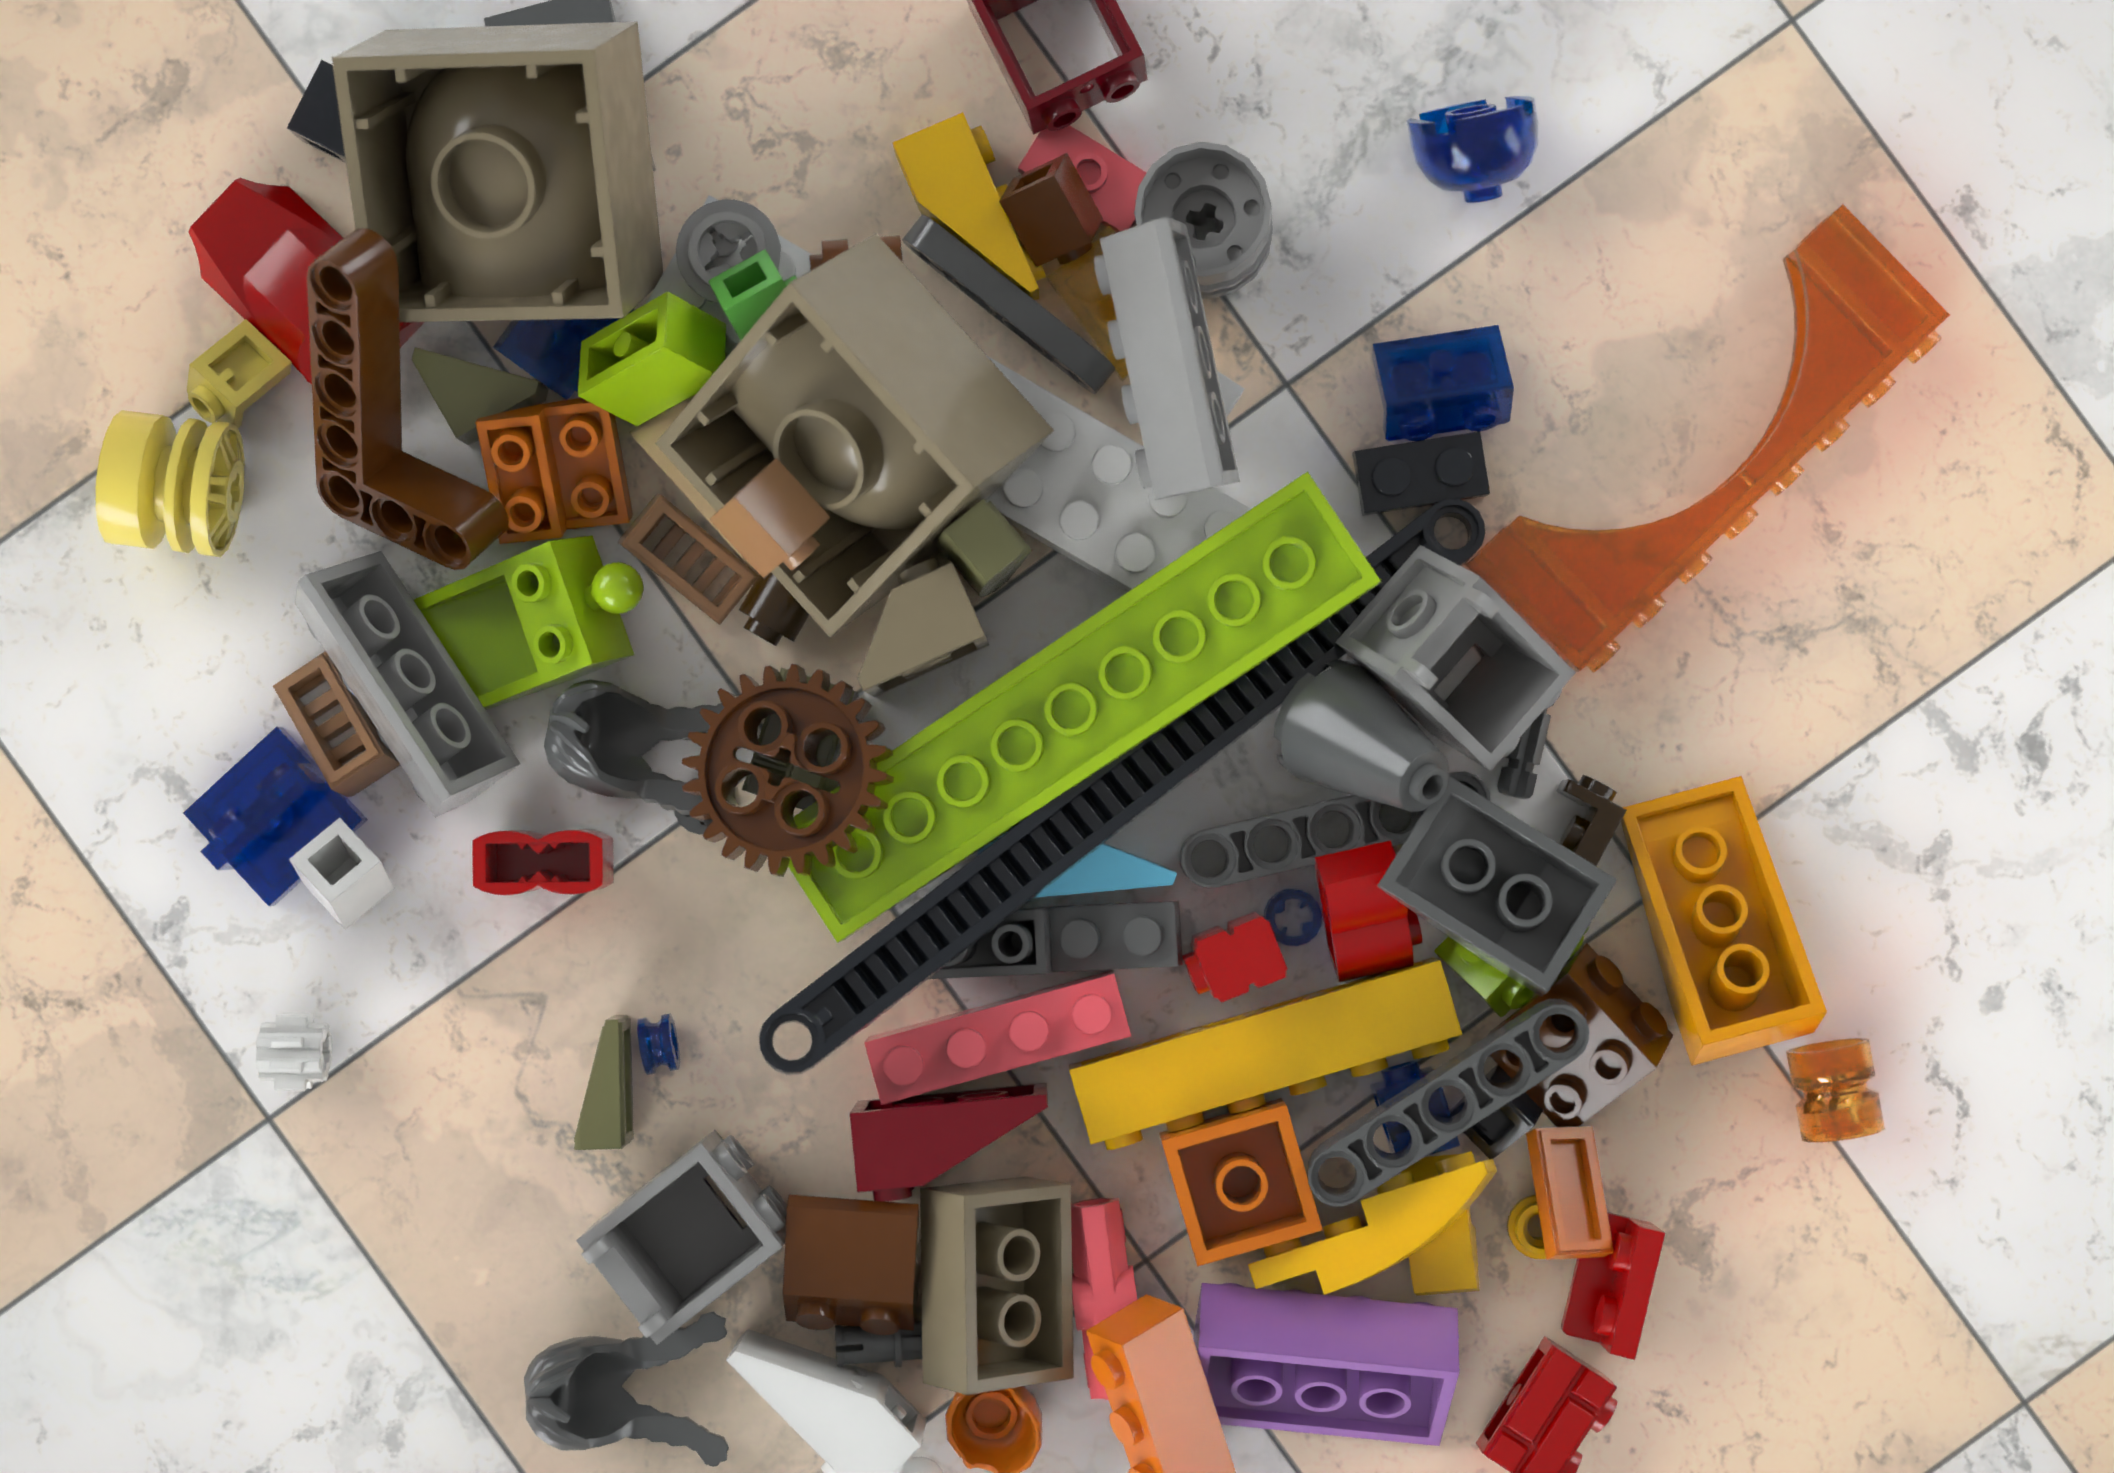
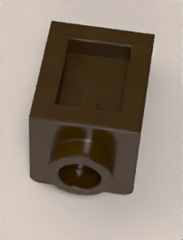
[1556,775,1627,866]

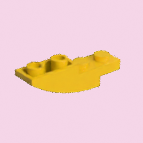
[1248,1151,1497,1295]

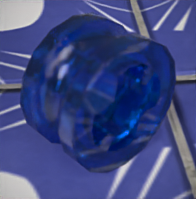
[1263,888,1322,946]
[637,1013,680,1075]

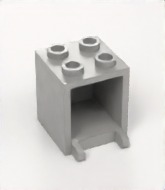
[1336,545,1576,771]
[576,1130,787,1345]

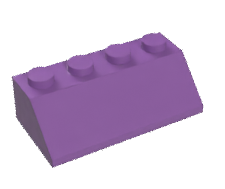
[1194,1283,1459,1446]

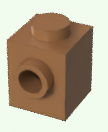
[709,458,831,578]

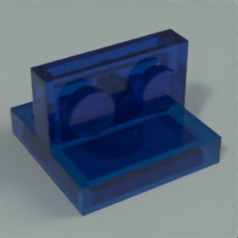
[183,726,368,907]

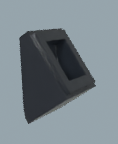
[1447,1064,1543,1159]

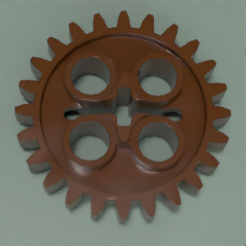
[682,664,894,877]

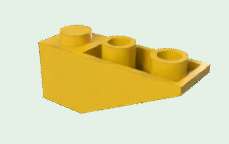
[892,112,1046,300]

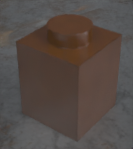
[999,153,1103,267]

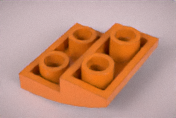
[475,398,633,544]

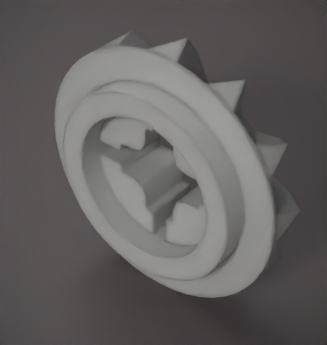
[676,199,781,303]

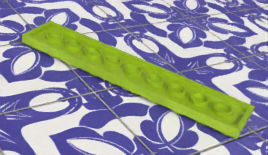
[788,471,1382,943]

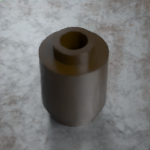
[739,572,809,647]

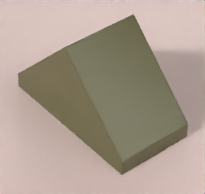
[411,347,549,445]

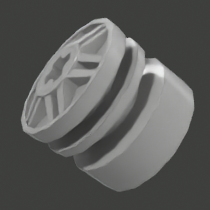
[1134,142,1273,299]

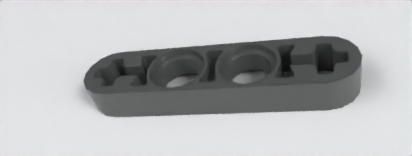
[902,215,1115,394]

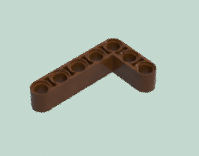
[307,228,509,570]

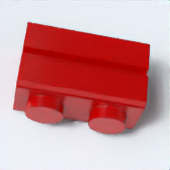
[1182,911,1288,1003]
[1476,1336,1617,1473]

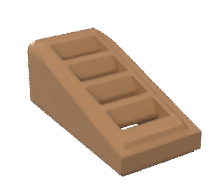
[617,494,758,625]
[273,651,400,797]

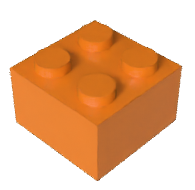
[1159,1098,1323,1266]

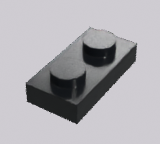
[1352,431,1490,516]

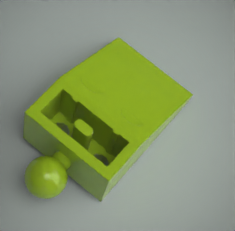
[413,535,644,710]

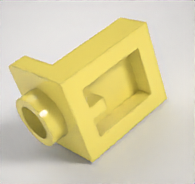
[187,319,292,428]

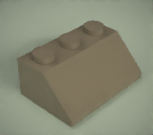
[857,558,989,697]

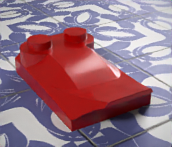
[188,177,425,384]

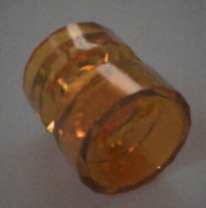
[1786,1038,1885,1143]

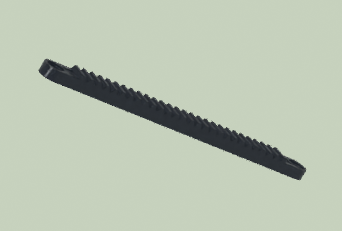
[759,499,1486,1075]

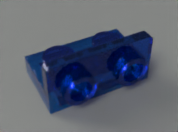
[1372,325,1514,441]

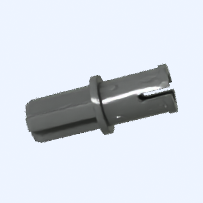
[835,1321,922,1368]

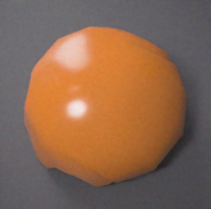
[945,1386,1043,1473]

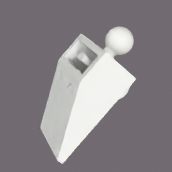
[726,1329,943,1473]

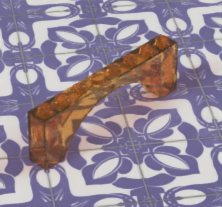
[1465,204,1950,673]

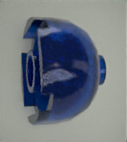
[1407,96,1538,203]

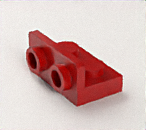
[1561,1212,1665,1360]

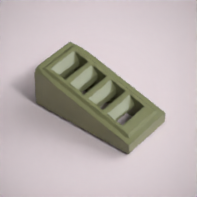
[574,1015,634,1150]

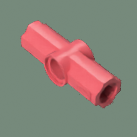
[1071,1198,1137,1400]

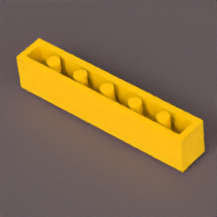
[1069,957,1463,1150]

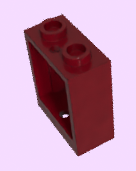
[967,0,1148,135]

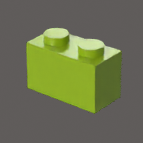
[578,291,726,426]

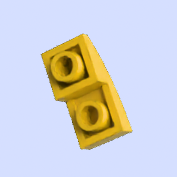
[1400,1153,1480,1296]

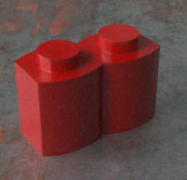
[472,829,614,895]
[1315,840,1423,982]

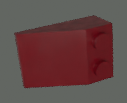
[850,1083,1048,1201]

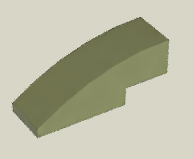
[937,498,1033,597]

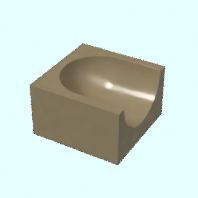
[332,22,663,322]
[655,234,1054,638]

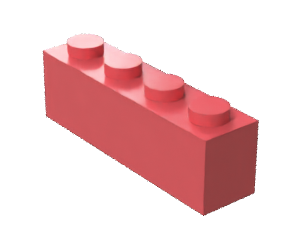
[864,970,1131,1105]

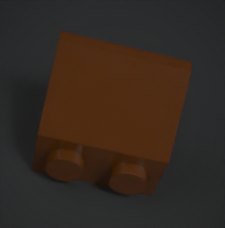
[783,1194,921,1335]

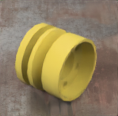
[95,410,245,557]

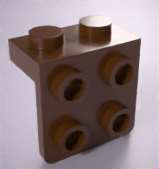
[1487,942,1674,1127]

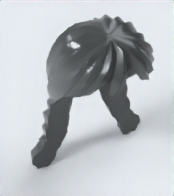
[544,679,741,828]
[524,1312,729,1467]

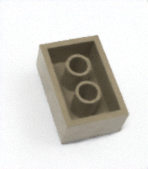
[920,1177,1074,1395]

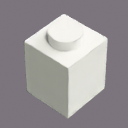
[289,817,395,930]

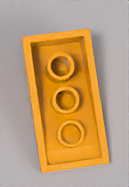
[1621,776,1827,1066]

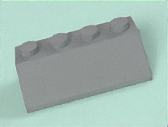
[1094,217,1240,500]
[294,551,520,818]

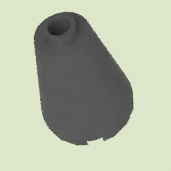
[1274,660,1449,812]

